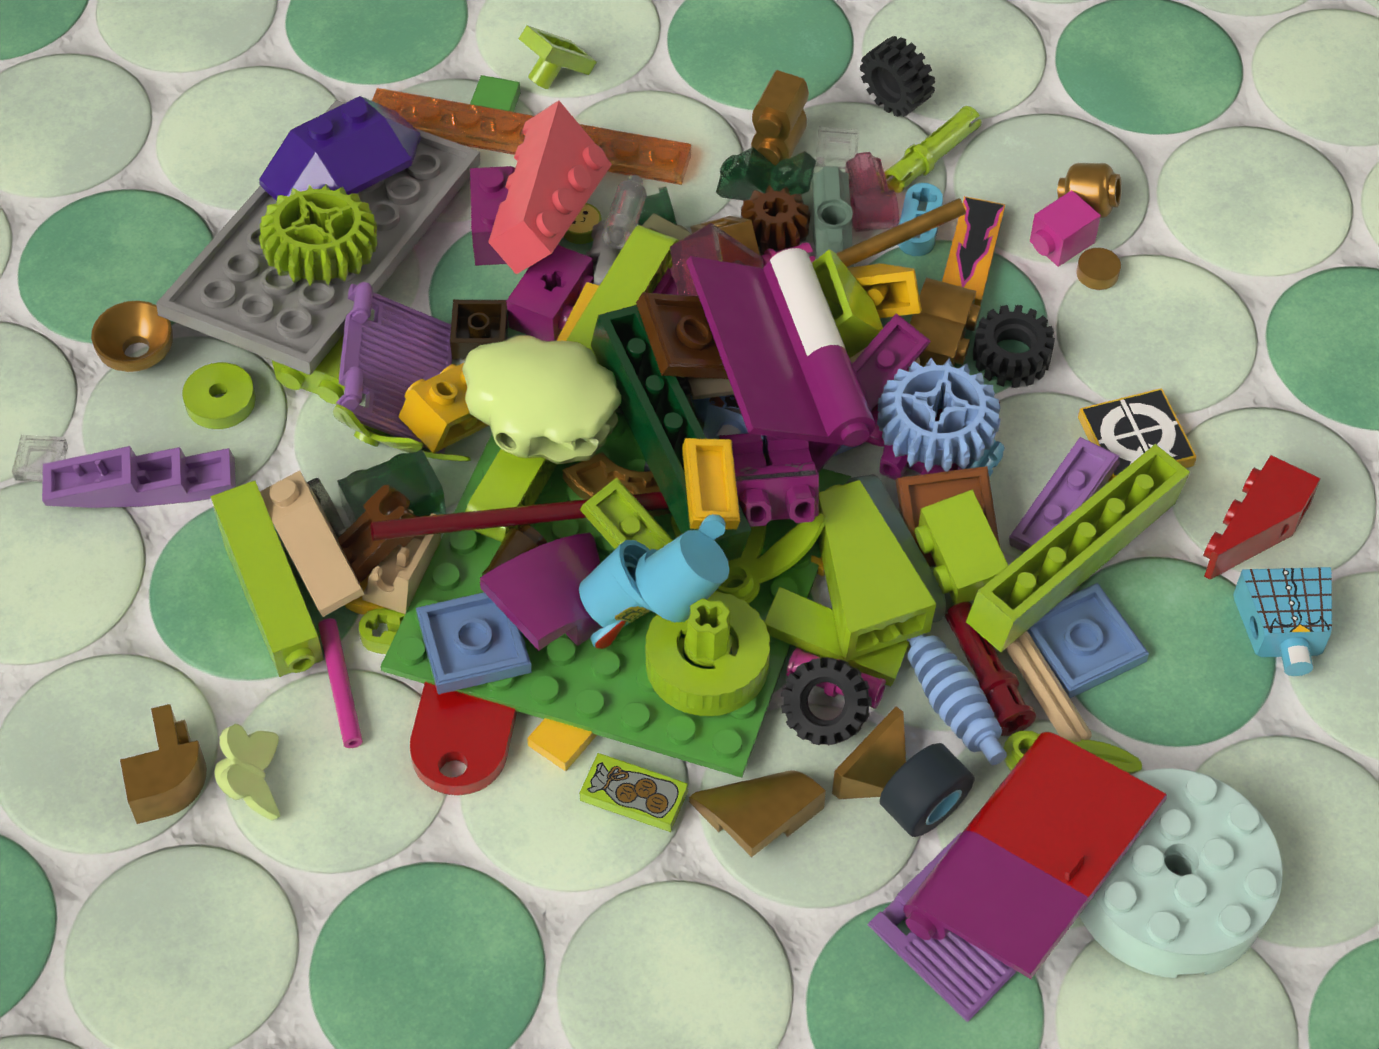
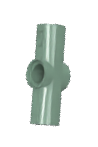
[812,166,854,268]

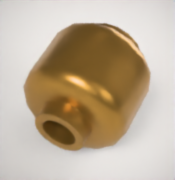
[1057,163,1121,218]

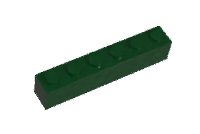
[590,305,752,561]

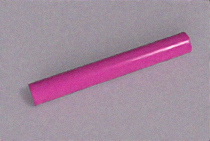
[318,618,363,748]

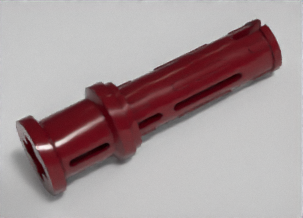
[945,602,1036,736]

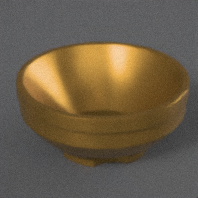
[91,301,173,372]

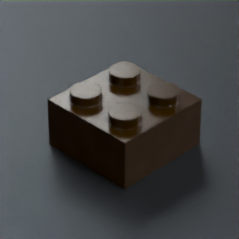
[450,299,508,359]

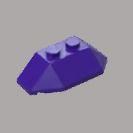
[259,96,421,201]

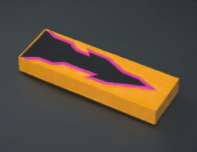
[942,196,1005,306]

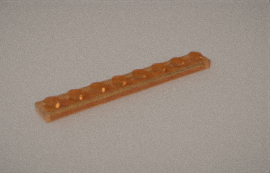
[372,88,691,185]

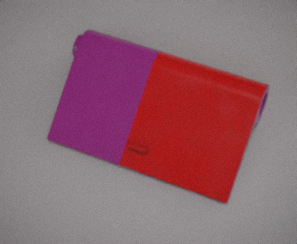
[903,732,1167,979]

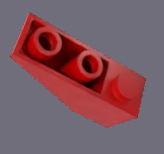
[1203,455,1321,580]

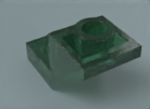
[716,147,816,201]

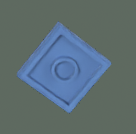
[1027,583,1149,698]
[416,592,531,694]

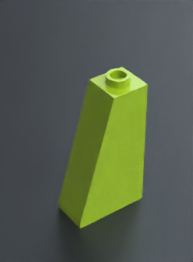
[210,480,324,677]
[818,480,936,661]

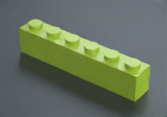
[966,444,1190,652]

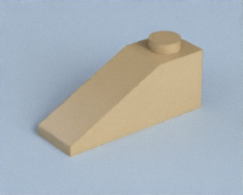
[260,470,364,617]

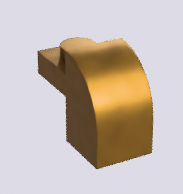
[120,704,207,824]

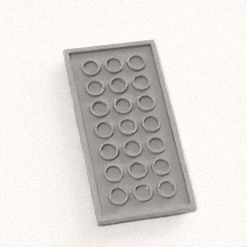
[156,100,480,375]

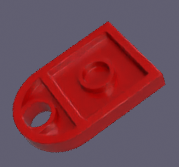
[410,682,518,795]

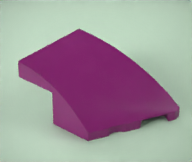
[480,532,603,651]

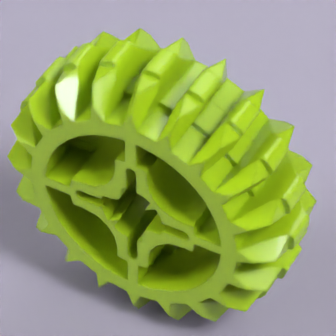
[259,184,377,286]

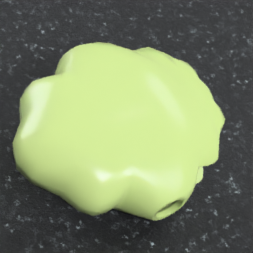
[462,335,621,464]

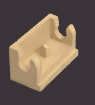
[362,510,442,614]

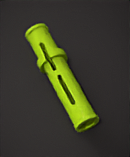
[883,106,982,193]

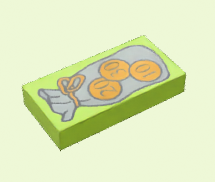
[579,753,688,832]

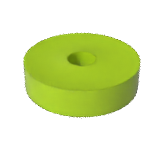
[182,362,256,429]

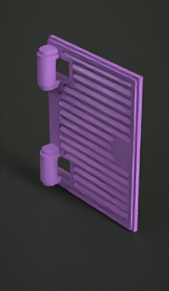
[336,282,452,454]
[867,833,1017,1022]

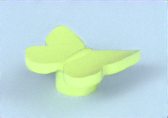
[215,724,280,820]

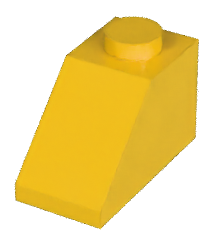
[848,263,922,318]

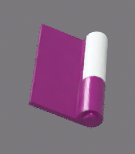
[686,248,875,447]

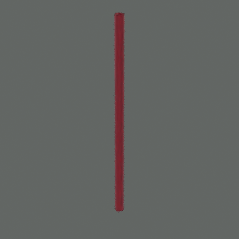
[370,492,669,541]

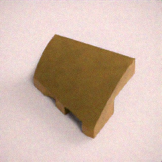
[689,770,826,858]

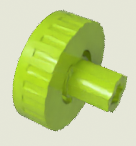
[645,591,770,716]

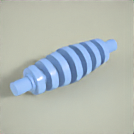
[907,634,1007,765]

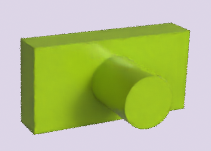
[518,25,597,89]

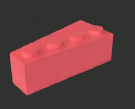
[488,100,612,275]

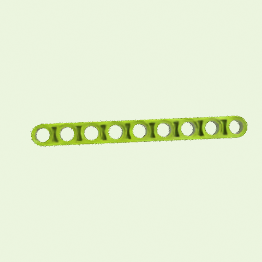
[465,225,680,542]

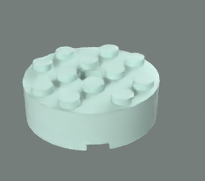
[1079,768,1283,978]

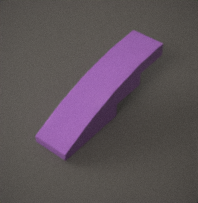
[42,446,236,508]

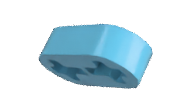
[898,183,943,256]

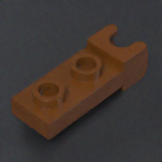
[338,485,418,583]

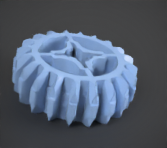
[877,357,1000,472]

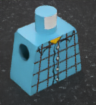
[1233,567,1332,676]

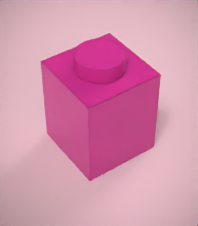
[1030,190,1101,267]

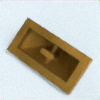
[832,706,906,799]

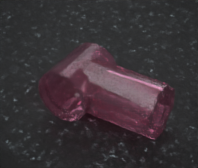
[845,152,899,232]

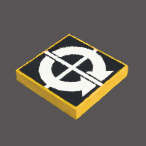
[1078,388,1197,482]

